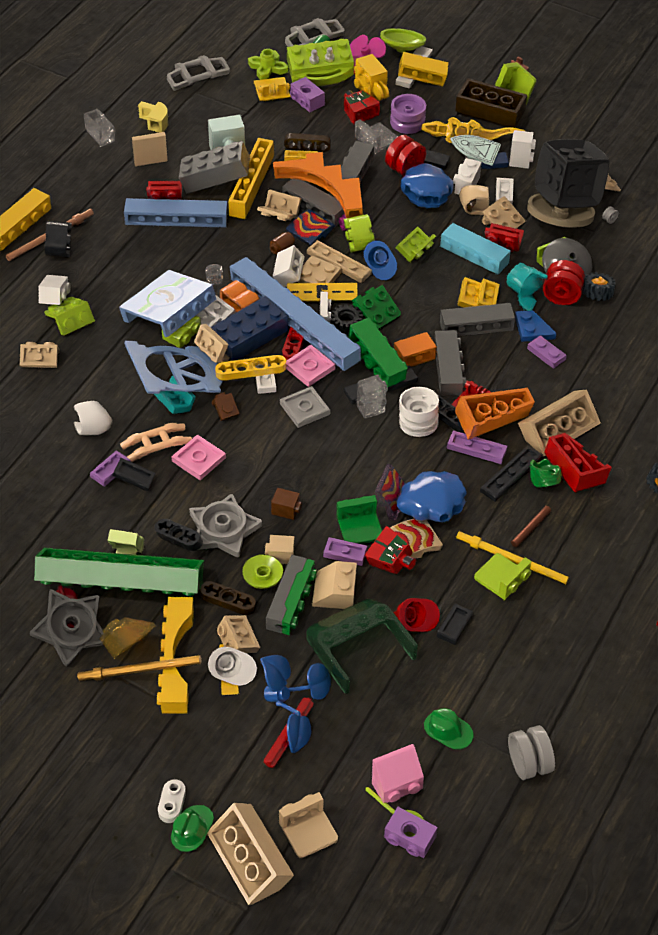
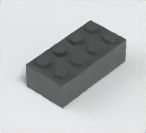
[179,141,250,194]

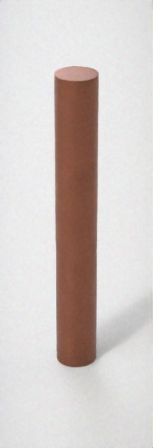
[511,506,551,547]

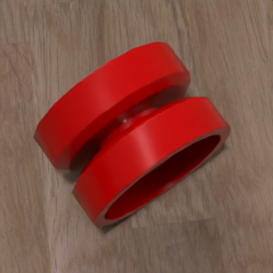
[385,135,426,176]
[543,260,585,305]

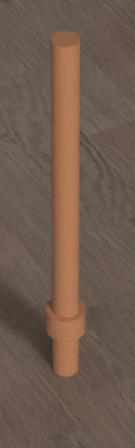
[6,209,94,261]

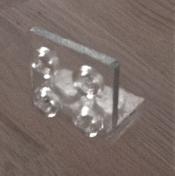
[355,119,398,153]

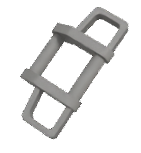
[285,18,344,47]
[167,55,230,91]

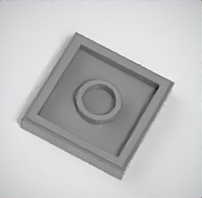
[280,386,330,428]

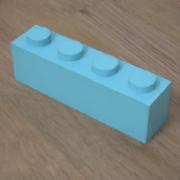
[440,223,510,274]

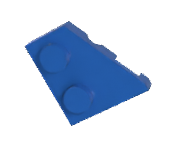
[515,310,556,342]

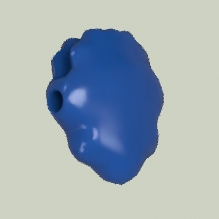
[401,163,453,208]
[397,471,466,522]

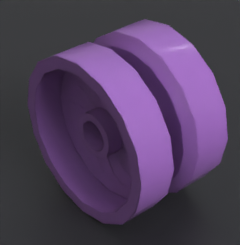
[390,94,426,134]

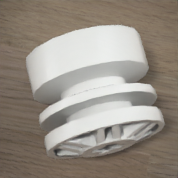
[399,387,439,437]

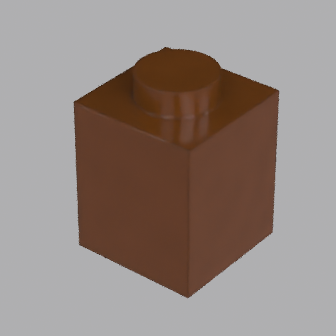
[271,488,302,520]

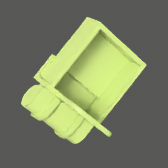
[108,529,144,555]

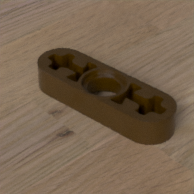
[284,133,331,152]
[200,581,256,615]

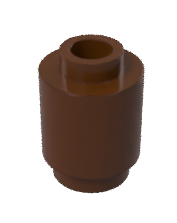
[270,232,295,255]

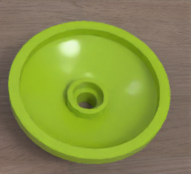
[380,29,426,53]

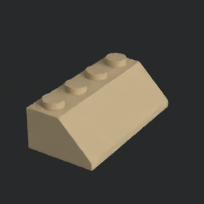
[518,390,601,456]
[207,803,294,905]

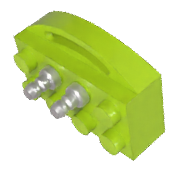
[287,39,354,86]

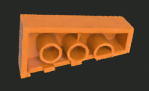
[455,388,535,440]

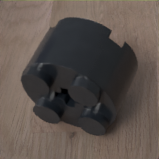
[45,221,72,257]

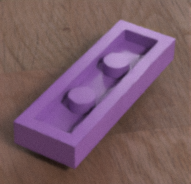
[447,431,507,464]

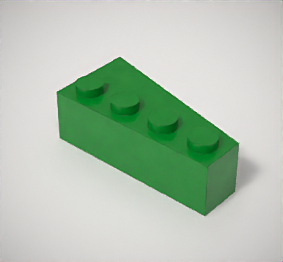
[349,317,408,388]

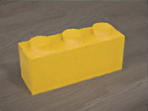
[398,52,448,86]

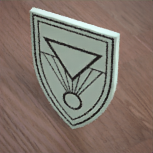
[451,135,501,166]

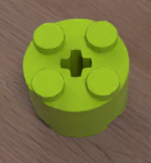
[344,214,375,253]

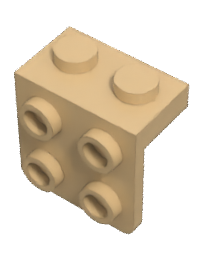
[257,190,302,221]
[279,792,338,858]

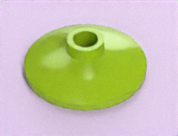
[243,555,283,589]

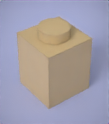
[265,535,294,564]

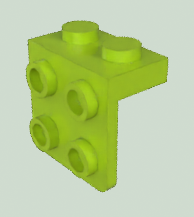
[495,62,536,104]
[44,297,95,335]
[474,553,532,600]

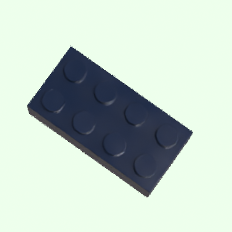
[210,296,288,361]

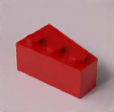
[544,433,612,492]

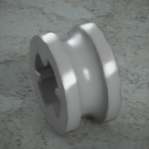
[602,207,619,224]

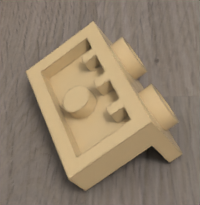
[194,324,229,363]
[20,342,59,368]
[217,615,260,653]

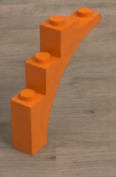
[273,152,363,218]

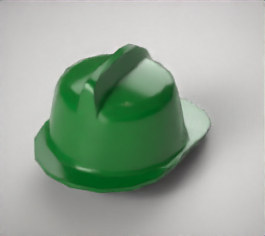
[424,708,473,749]
[171,805,214,852]

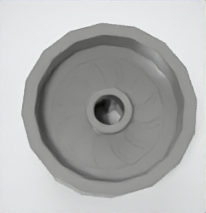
[508,725,555,780]

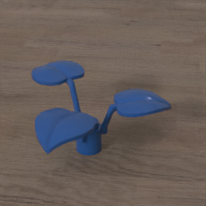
[260,655,331,753]

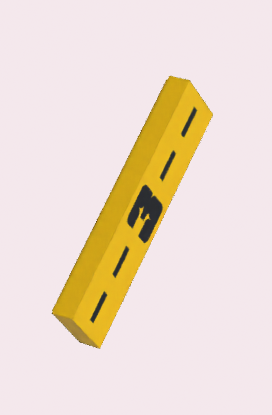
[287,283,357,302]

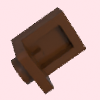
[211,392,239,421]

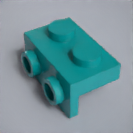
[154,376,195,414]

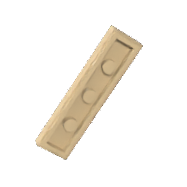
[307,240,372,283]

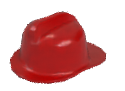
[393,598,440,632]

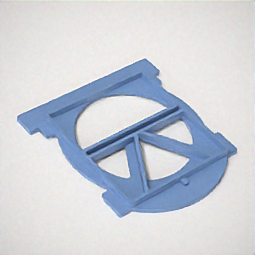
[124,341,223,394]

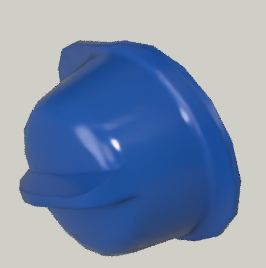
[364,241,397,280]

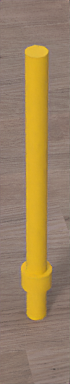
[456,531,569,584]

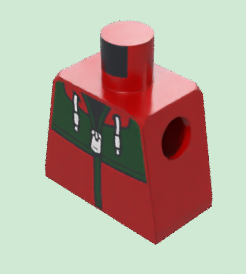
[344,90,380,125]
[365,526,416,574]

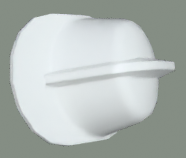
[208,646,257,686]

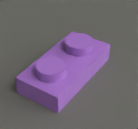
[527,336,566,368]
[323,537,367,566]

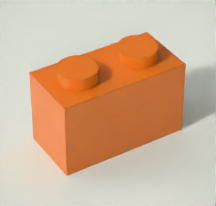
[394,332,436,367]

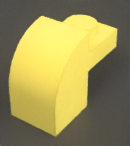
[138,101,168,133]

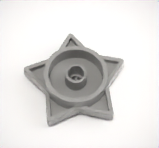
[189,494,262,557]

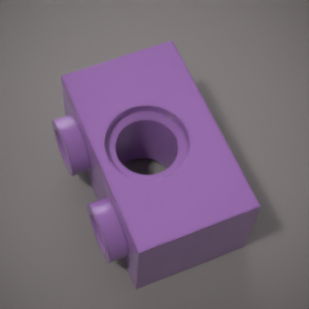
[290,77,325,112]
[384,807,438,858]

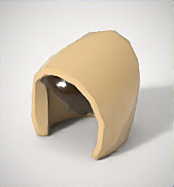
[459,185,489,215]

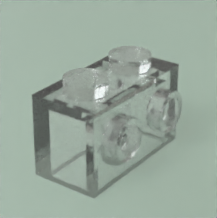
[84,108,116,147]
[357,374,388,419]

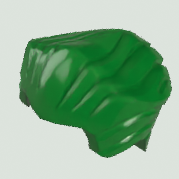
[530,459,561,487]

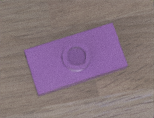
[90,450,131,487]

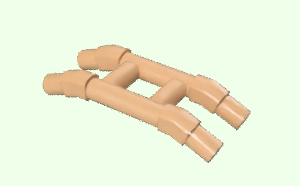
[120,423,192,462]

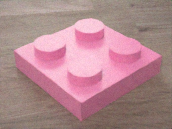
[286,345,335,387]
[172,435,226,480]

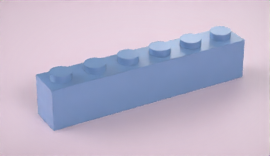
[124,198,228,227]

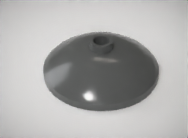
[542,238,592,277]

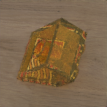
[100,617,156,659]

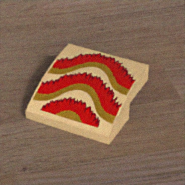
[390,519,443,558]

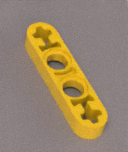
[215,355,286,380]

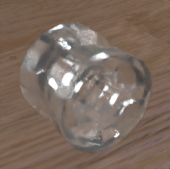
[205,264,224,286]

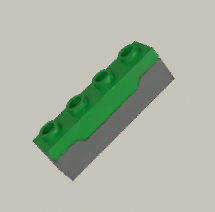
[266,555,317,636]

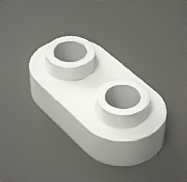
[158,780,186,823]

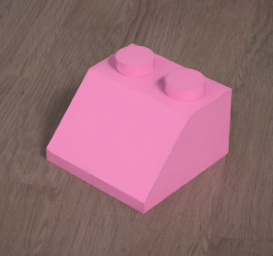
[372,744,424,803]

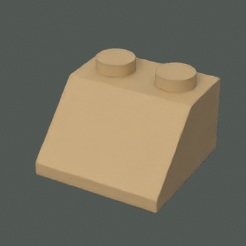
[312,561,357,610]

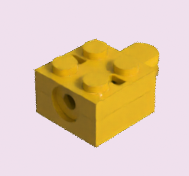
[354,54,389,101]

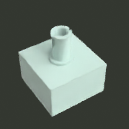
[208,115,245,150]

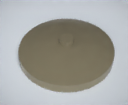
[527,193,595,227]

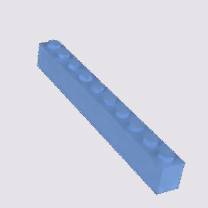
[230,257,361,371]

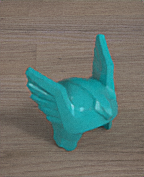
[507,263,548,311]

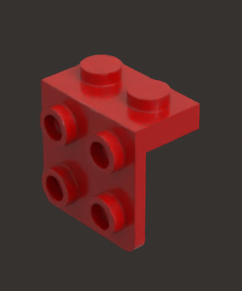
[146,181,182,200]
[485,223,524,252]

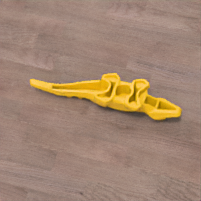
[422,117,526,143]

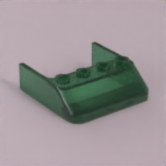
[306,599,418,695]

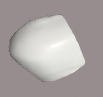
[74,401,112,435]

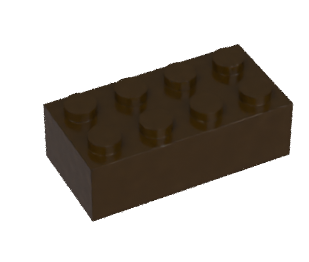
[455,78,527,128]

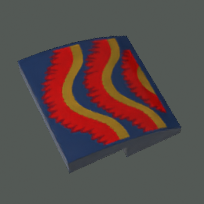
[286,209,335,246]

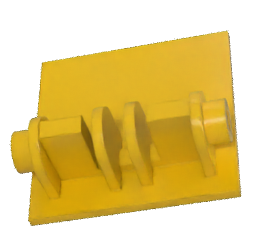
[254,77,291,101]

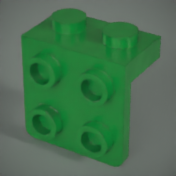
[349,285,401,329]
[336,495,382,544]

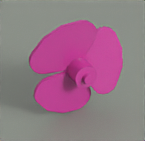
[350,35,386,67]

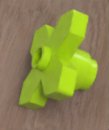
[248,49,288,80]

